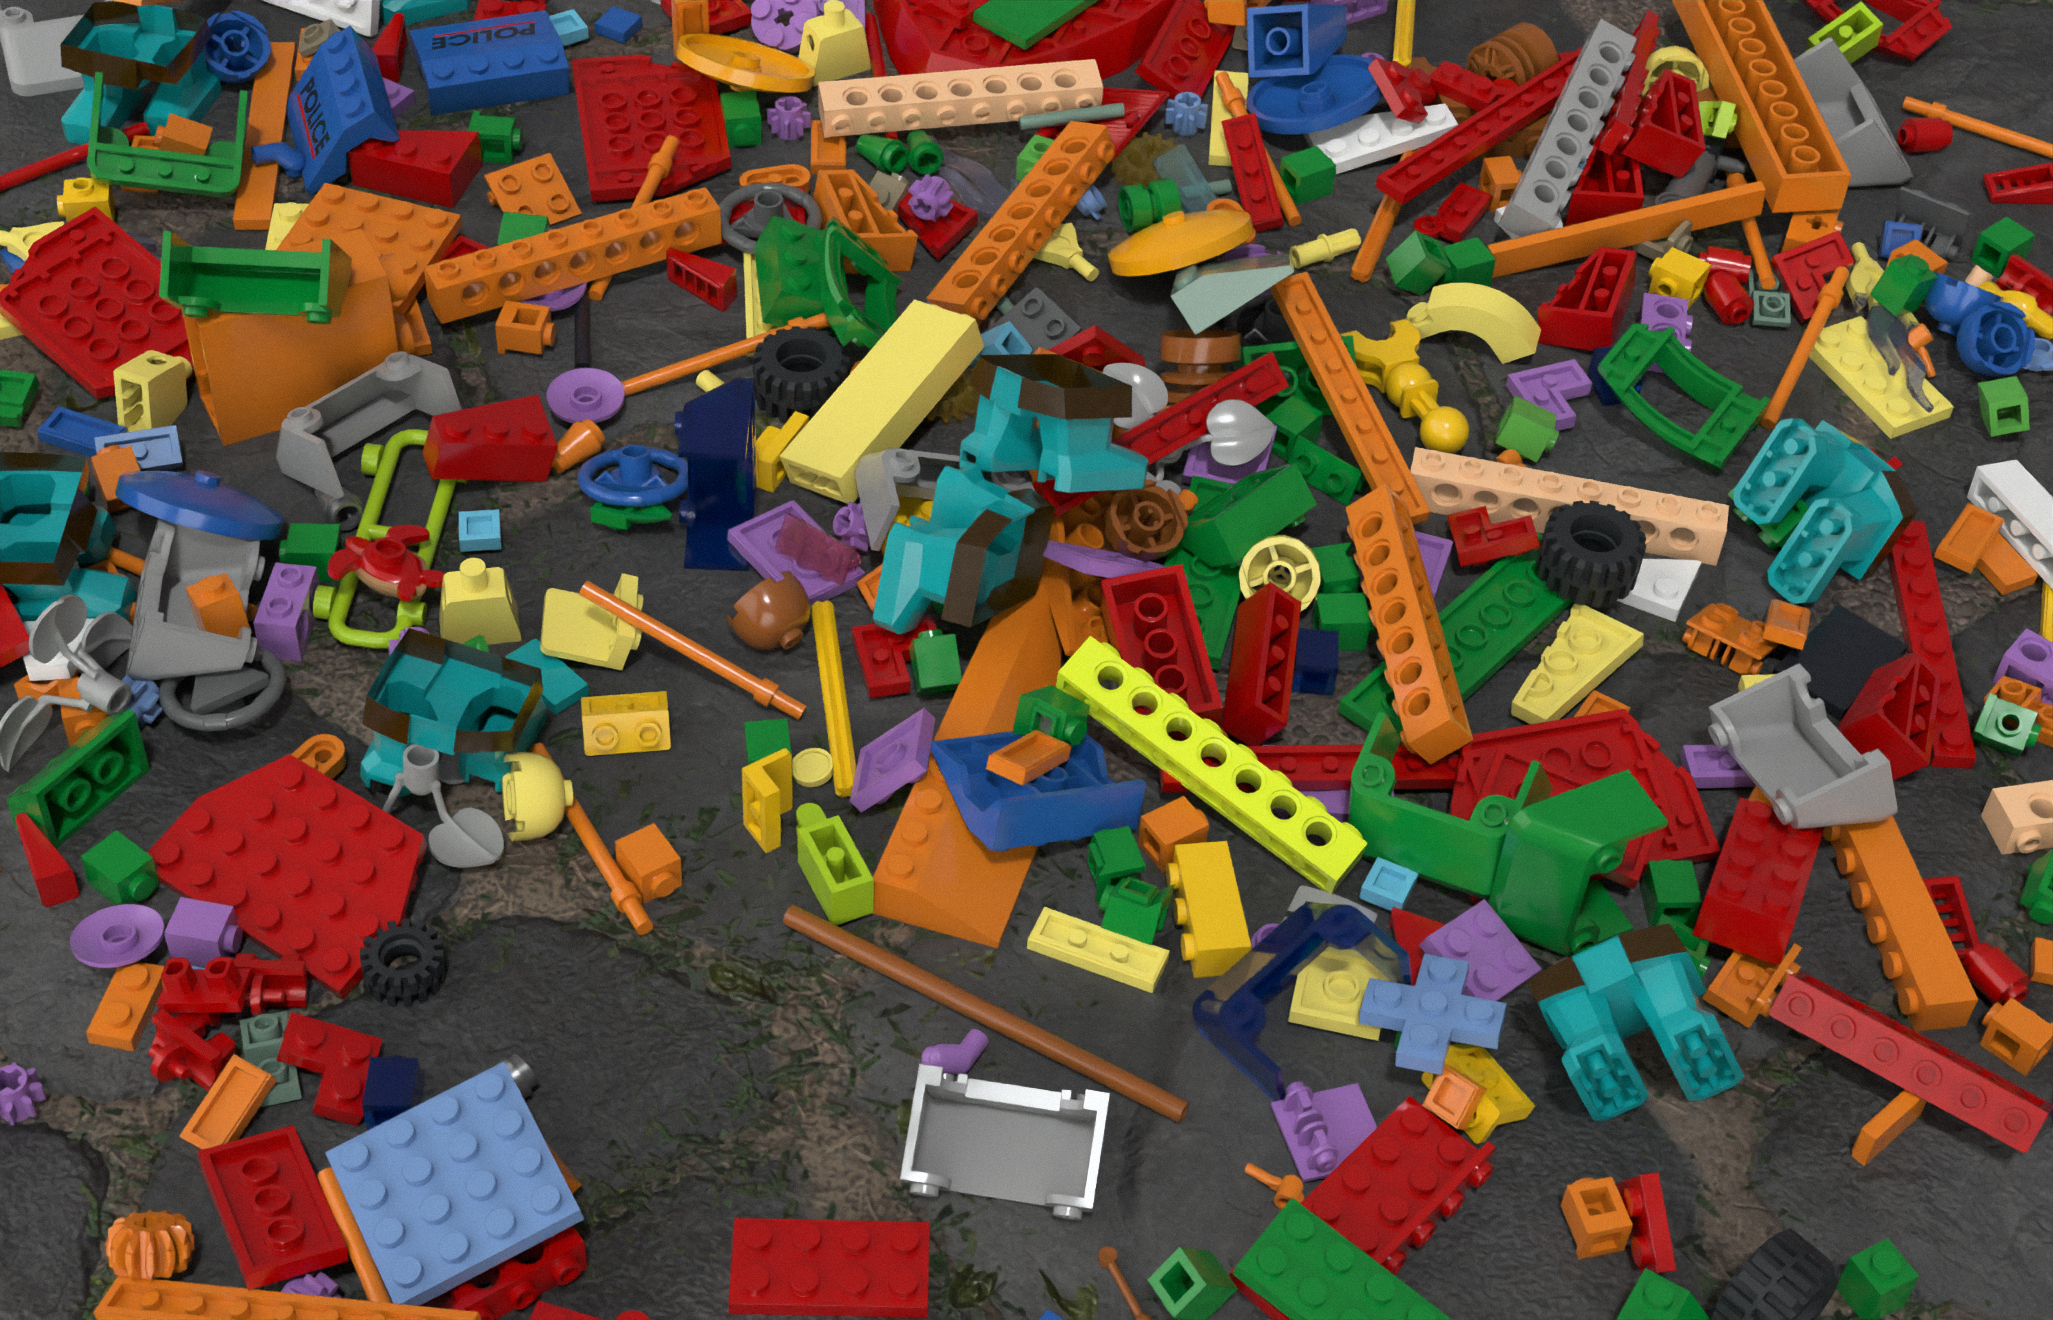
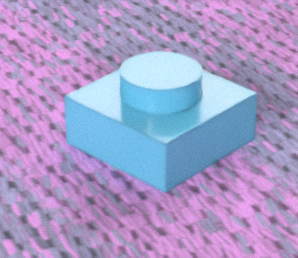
[549,9,589,46]
[459,509,501,552]
[1359,857,1418,911]

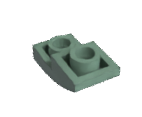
[1745,269,1791,327]
[240,1011,302,1108]

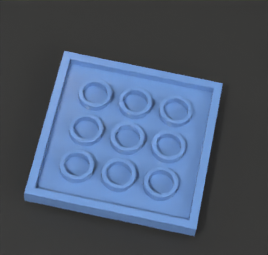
[325,1061,584,1306]

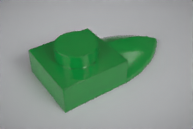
[590,501,673,530]

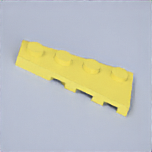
[1511,603,1644,724]

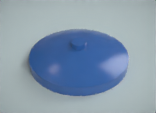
[1246,54,1383,134]
[115,470,285,540]

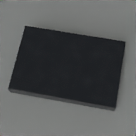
[1772,604,1908,721]

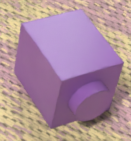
[164,897,243,967]

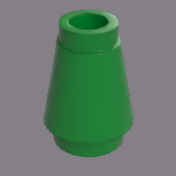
[907,129,943,175]
[856,134,909,174]

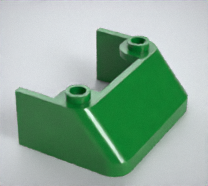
[87,72,248,198]
[159,231,352,324]
[1348,711,1553,900]
[1488,770,1668,956]

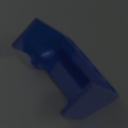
[675,377,757,571]
[1192,902,1411,1102]

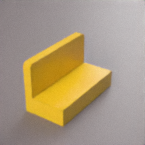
[732,411,809,493]
[742,748,793,853]

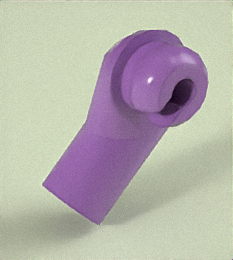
[921,1029,989,1075]

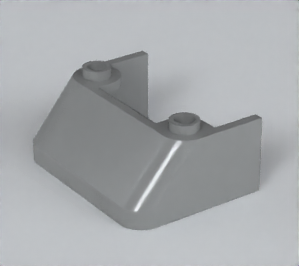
[0,0,114,96]
[1794,36,1914,187]
[276,351,462,499]
[855,448,1035,551]

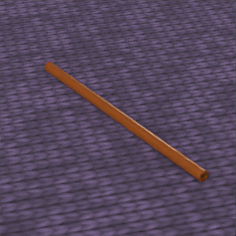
[783,904,1190,1123]

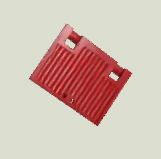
[1035,87,1170,162]

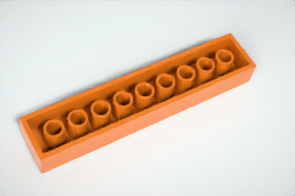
[1672,0,1852,213]

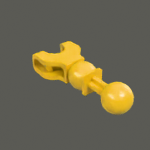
[1340,319,1469,454]

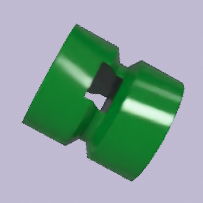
[1118,178,1181,233]

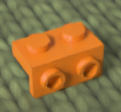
[1702,943,1802,1028]

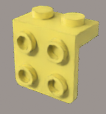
[540,573,643,670]

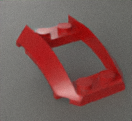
[1800,0,1952,61]

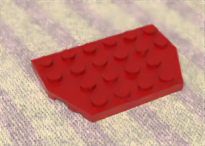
[571,54,731,202]
[0,206,195,399]
[1448,709,1721,903]
[147,754,427,1000]

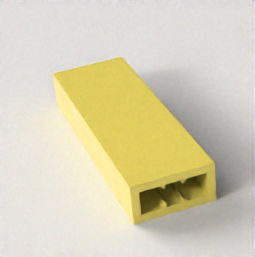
[780,300,985,504]

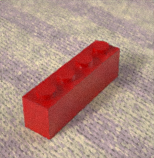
[1222,582,1302,746]

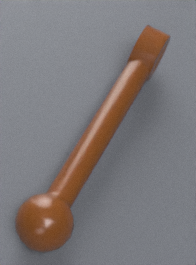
[1098,1246,1153,1320]

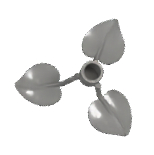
[1103,363,1275,495]
[0,594,133,772]
[382,744,504,868]

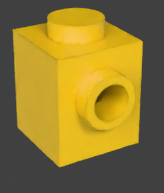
[57,177,116,223]
[1648,247,1711,311]

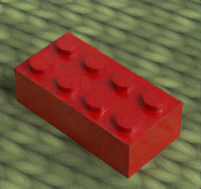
[1100,564,1223,741]
[1692,797,1824,965]

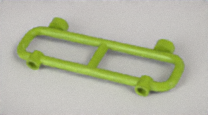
[313,429,468,649]

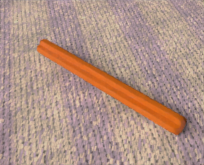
[1350,147,1421,283]

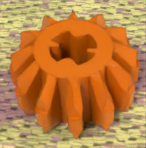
[106,1209,194,1281]

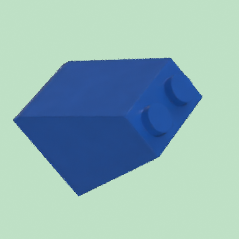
[1247,4,1347,78]

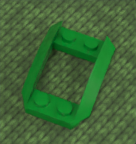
[819,216,902,351]
[1598,323,1771,473]

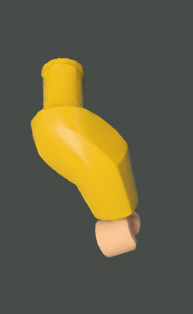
[1965,265,2053,341]

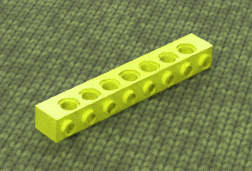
[1056,636,1368,894]

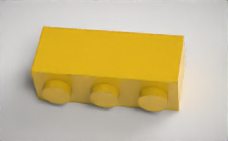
[1166,841,1252,978]

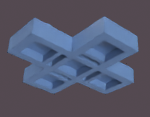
[1359,954,1507,1075]

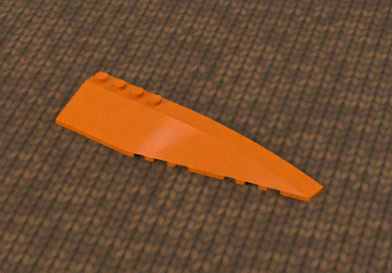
[872,574,1062,949]

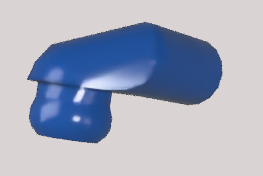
[251,142,305,178]

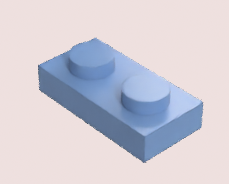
[94,425,184,471]

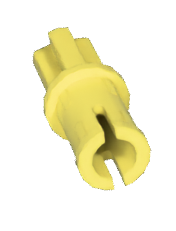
[1289,228,1361,269]

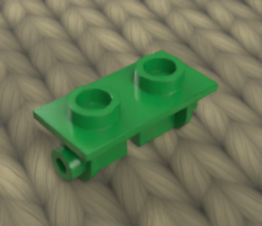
[1287,435,1368,506]

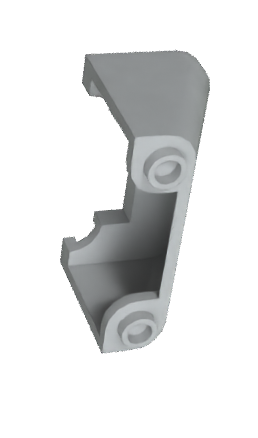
[126,518,265,681]
[1708,663,1898,829]
[900,1064,1110,1220]

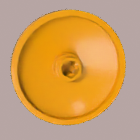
[676,33,815,93]
[1108,210,1254,276]

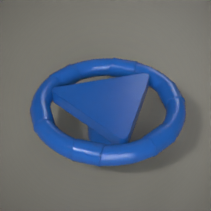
[577,445,694,507]

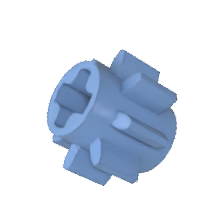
[1165,92,1208,136]
[121,675,163,728]

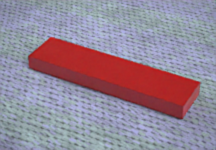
[1221,113,1284,233]

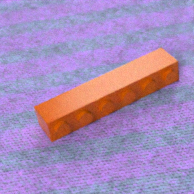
[1823,816,1978,1032]

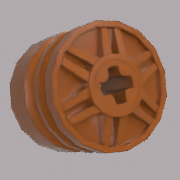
[1466,22,1559,87]
[1160,329,1241,403]

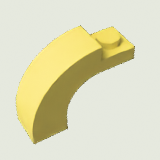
[1406,283,1541,364]

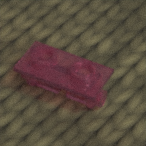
[775,512,862,585]

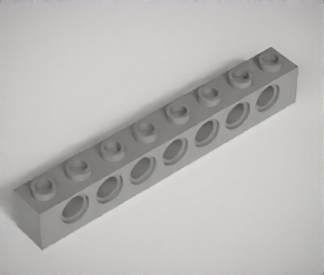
[1498,19,1637,237]

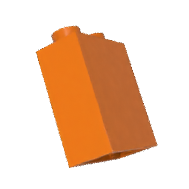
[182,228,416,446]

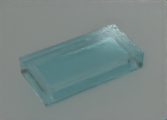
[1153,144,1217,214]

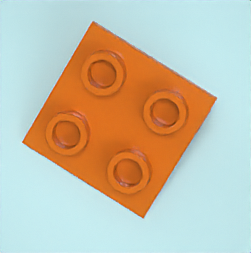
[484,153,582,226]
[1682,603,1780,675]

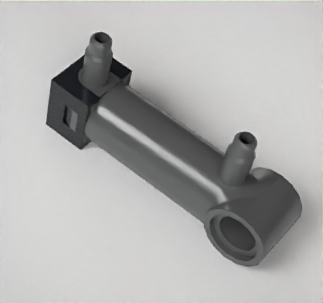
[1654,135,1748,206]

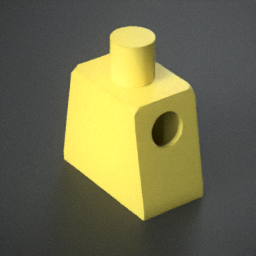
[798,0,871,87]
[113,350,192,432]
[439,558,522,645]

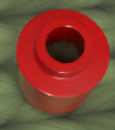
[1897,117,1953,153]
[1697,246,1751,285]
[1704,271,1754,325]
[1962,942,2030,1006]

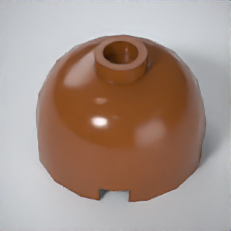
[1104,480,1188,562]
[726,571,811,650]

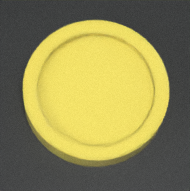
[792,748,834,787]

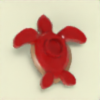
[327,525,445,602]

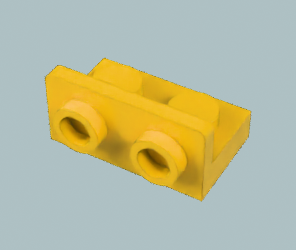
[581,691,671,756]
[1421,1043,1535,1144]

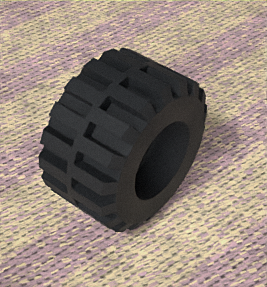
[753,326,850,423]
[1536,500,1646,607]
[1712,1228,1841,1320]

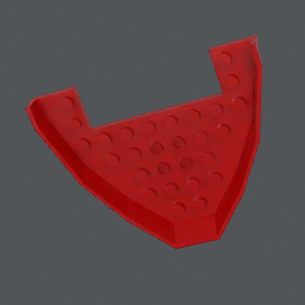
[873,0,1174,81]

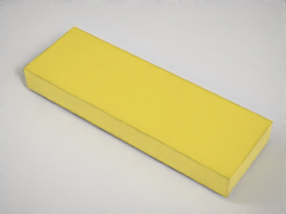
[1027,907,1170,993]

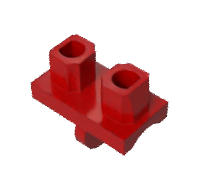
[1995,254,2053,317]
[232,953,309,1015]
[156,957,254,1026]
[148,1009,236,1092]

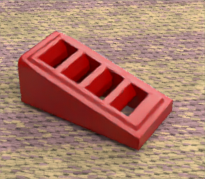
[372,13,408,84]
[1983,162,2053,204]
[666,247,737,312]
[15,812,79,908]
[1922,875,1980,961]

